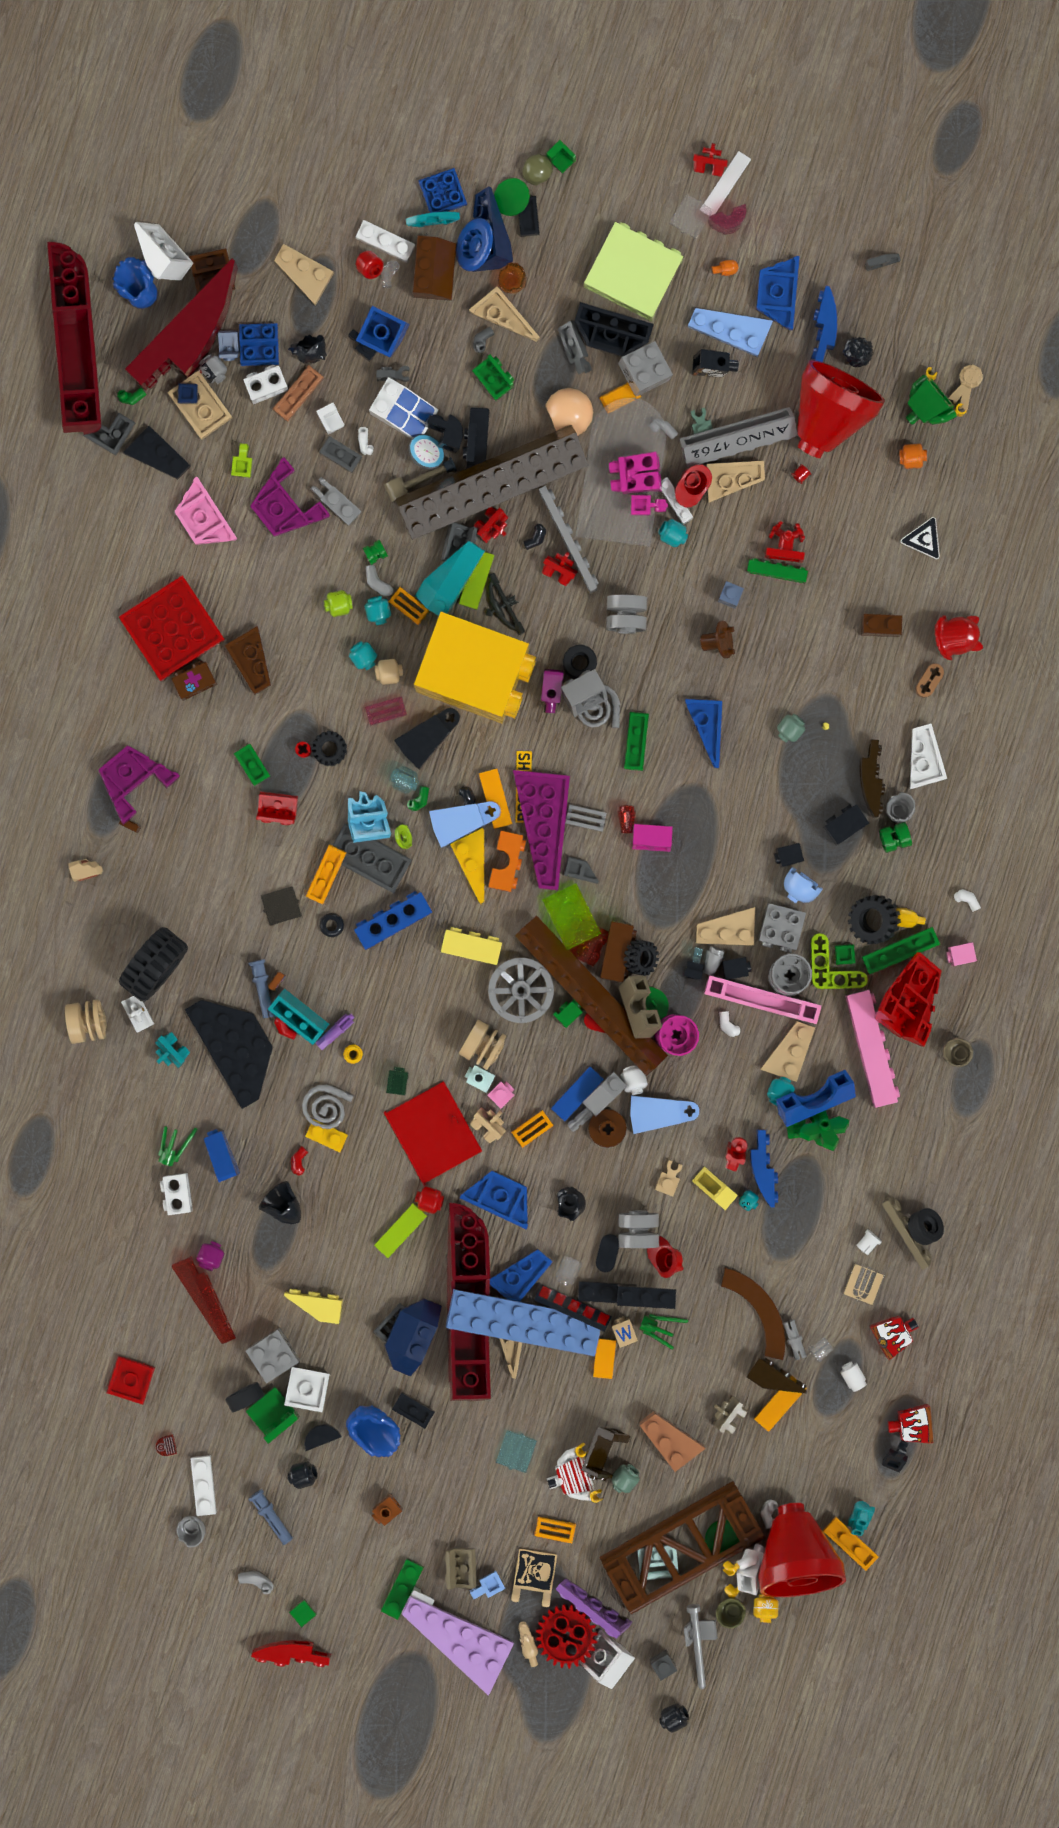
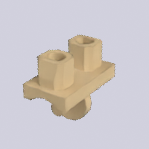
[470,1107,506,1143]

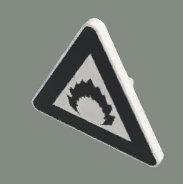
[900,517,940,559]

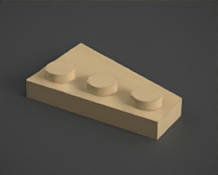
[274,244,334,306]
[706,461,765,503]
[760,1021,815,1082]

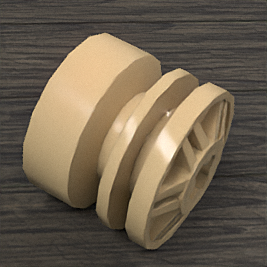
[65,1000,107,1044]
[459,1019,507,1070]

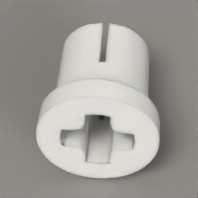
[857,1229,882,1255]

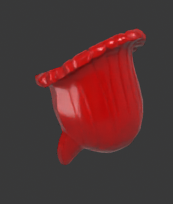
[935,615,983,660]

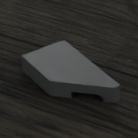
[865,254,901,271]
[564,857,599,884]

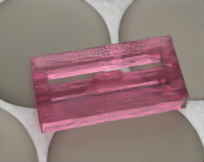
[365,696,407,726]

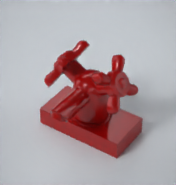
[764,521,805,563]

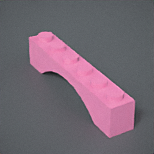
[704,975,821,1024]

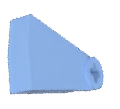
[429,801,501,848]
[630,1095,699,1134]

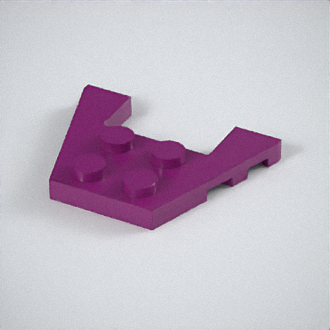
[250,457,330,537]
[98,745,180,825]

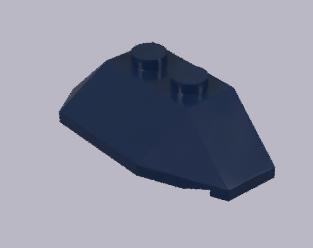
[384,1298,442,1377]

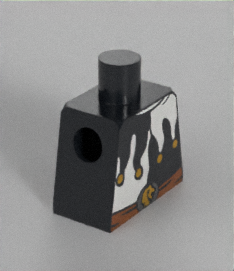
[692,349,739,377]

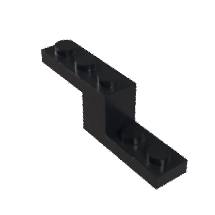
[578,1281,676,1309]

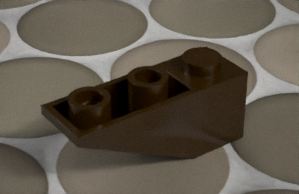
[747,1357,808,1394]

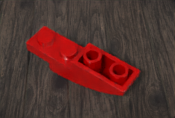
[251,1640,331,1667]

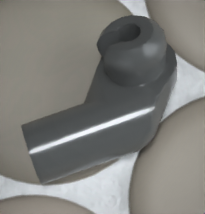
[473,326,494,353]

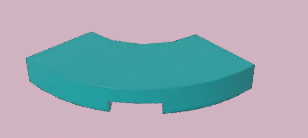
[406,212,460,228]

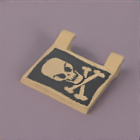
[511,1548,557,1607]

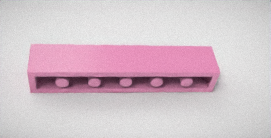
[845,990,900,1108]

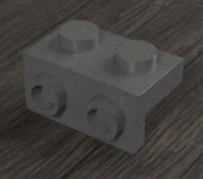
[441,523,478,561]

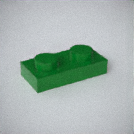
[234,744,271,786]

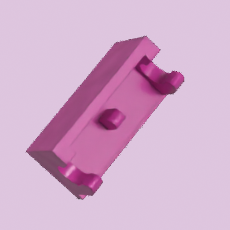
[632,824,673,852]

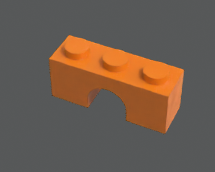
[488,831,526,892]

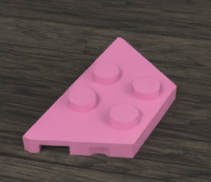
[175,477,237,545]

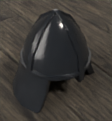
[259,1181,301,1224]

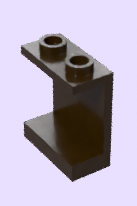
[581,1426,631,1481]

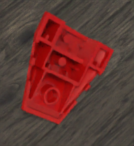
[875,952,941,1047]

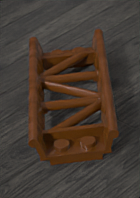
[599,1481,765,1615]

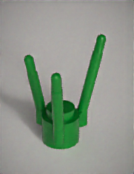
[158,1126,198,1166]
[639,1313,688,1350]

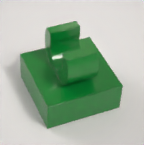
[786,1119,806,1139]

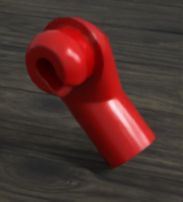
[290,1146,309,1176]

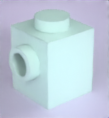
[465,1065,495,1093]

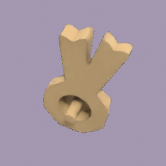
[949,365,983,411]

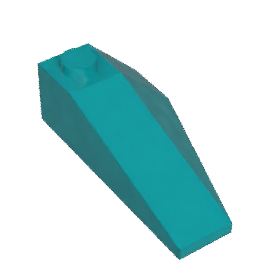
[415,541,486,616]

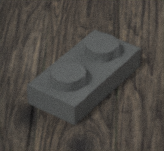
[319,436,362,473]

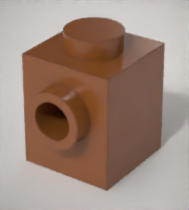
[372,1494,403,1526]

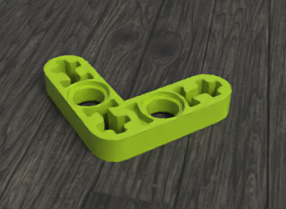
[811,933,868,989]

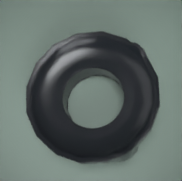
[319,913,344,938]

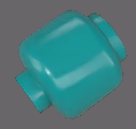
[658,519,688,548]
[364,596,391,625]
[349,641,377,670]
[767,1077,795,1106]

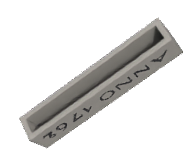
[679,407,798,467]

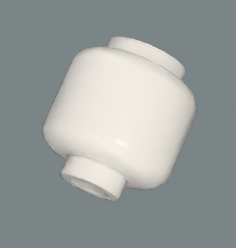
[620,1065,648,1095]

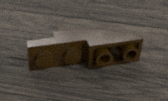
[859,739,885,818]

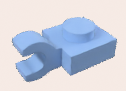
[470,1570,505,1599]

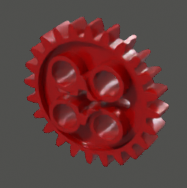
[536,1604,599,1669]

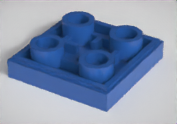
[418,168,467,213]

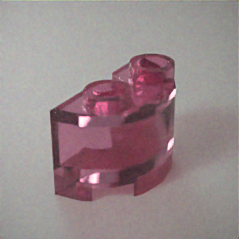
[708,204,747,235]

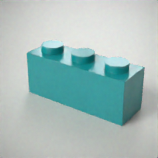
[268,988,329,1045]

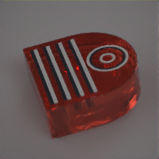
[156,1434,177,1456]

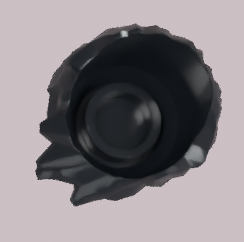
[288,334,327,364]

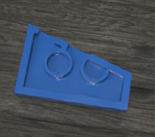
[490,1249,553,1302]

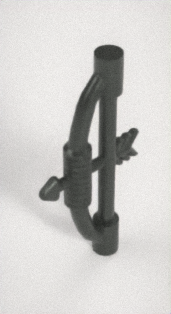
[486,573,526,635]

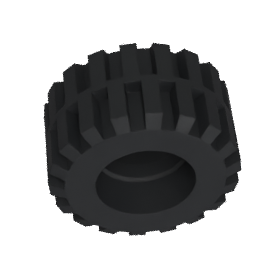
[848,895,901,944]

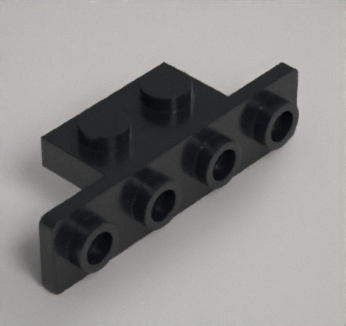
[463,407,489,469]

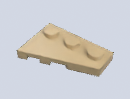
[696,907,755,946]

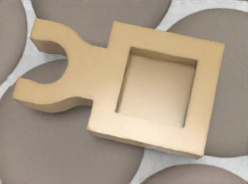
[655,1160,683,1197]

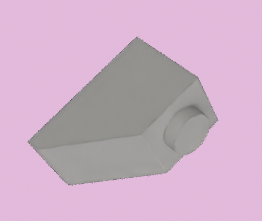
[582,1072,627,1116]

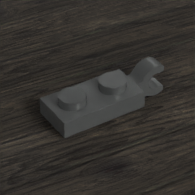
[558,320,592,374]

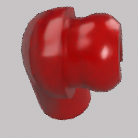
[274,1017,297,1040]

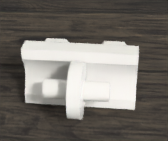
[121,996,155,1033]

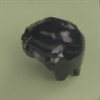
[557,1187,586,1221]

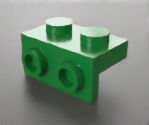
[472,354,514,401]

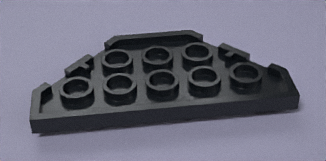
[185,1000,273,1109]

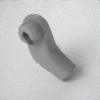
[366,565,393,596]
[238,1571,274,1595]

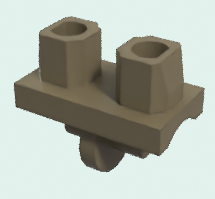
[713,1396,748,1434]

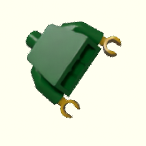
[906,367,967,425]

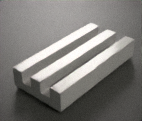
[565,804,607,832]

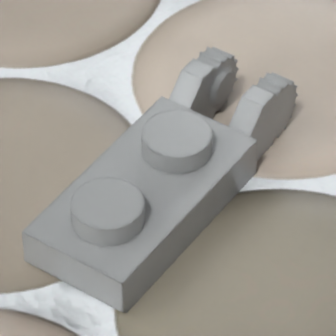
[310,477,361,526]

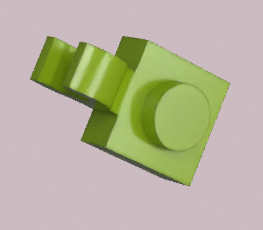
[231,443,253,478]

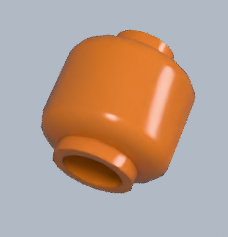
[900,443,927,469]

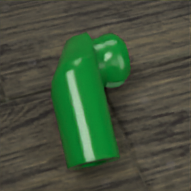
[117,388,147,405]
[407,786,430,811]

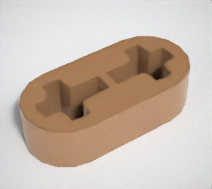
[916,664,944,698]

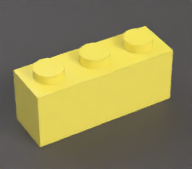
[441,927,502,965]

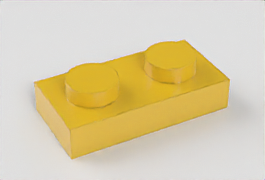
[305,1119,348,1152]

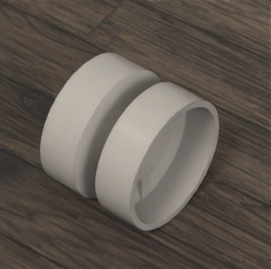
[606,595,647,634]
[618,1210,659,1248]

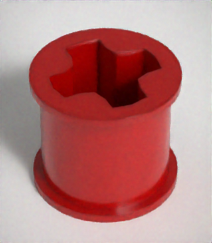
[791,464,811,484]
[295,741,311,758]

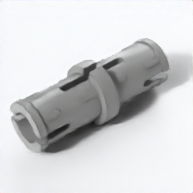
[783,1319,807,1360]

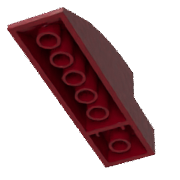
[125,258,238,391]

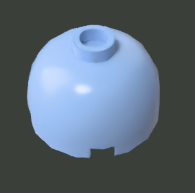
[784,867,823,903]

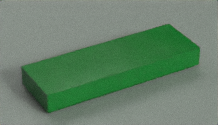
[624,712,649,771]

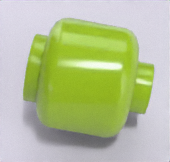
[324,590,353,617]

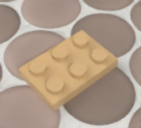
[167,370,232,440]

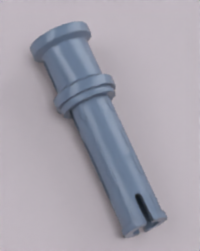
[248,959,275,1019]
[248,1489,293,1545]

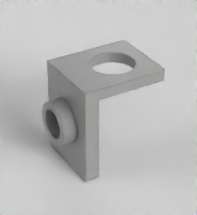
[684,1620,718,1646]

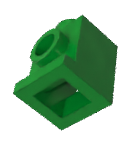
[553,1000,583,1028]

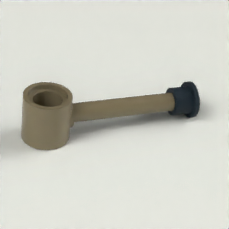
[384,457,457,503]

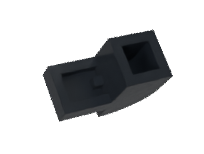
[424,414,463,453]

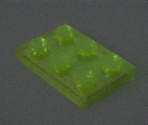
[542,883,601,950]

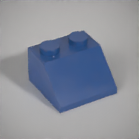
[356,306,410,358]

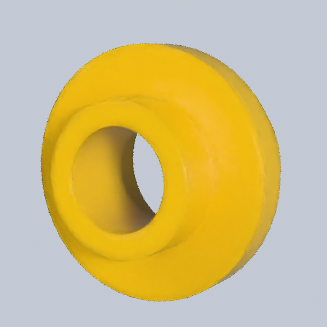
[343,1045,363,1064]

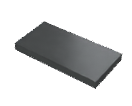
[333,824,412,893]

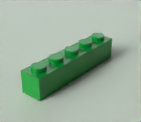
[746,558,808,584]

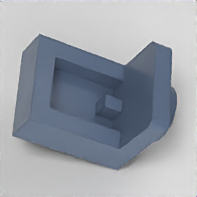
[218,331,239,361]

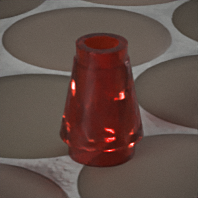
[617,805,636,833]

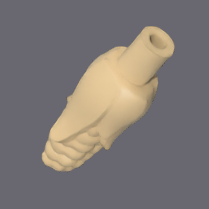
[519,1622,538,1667]

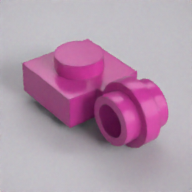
[631,495,668,516]

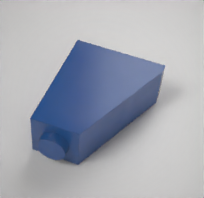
[203,1129,240,1182]

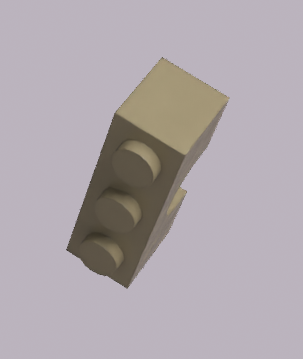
[618,976,662,1038]

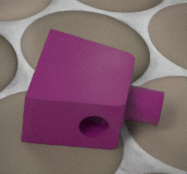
[541,669,564,713]

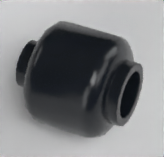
[287,1461,318,1489]
[659,1703,689,1733]

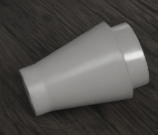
[703,946,725,976]

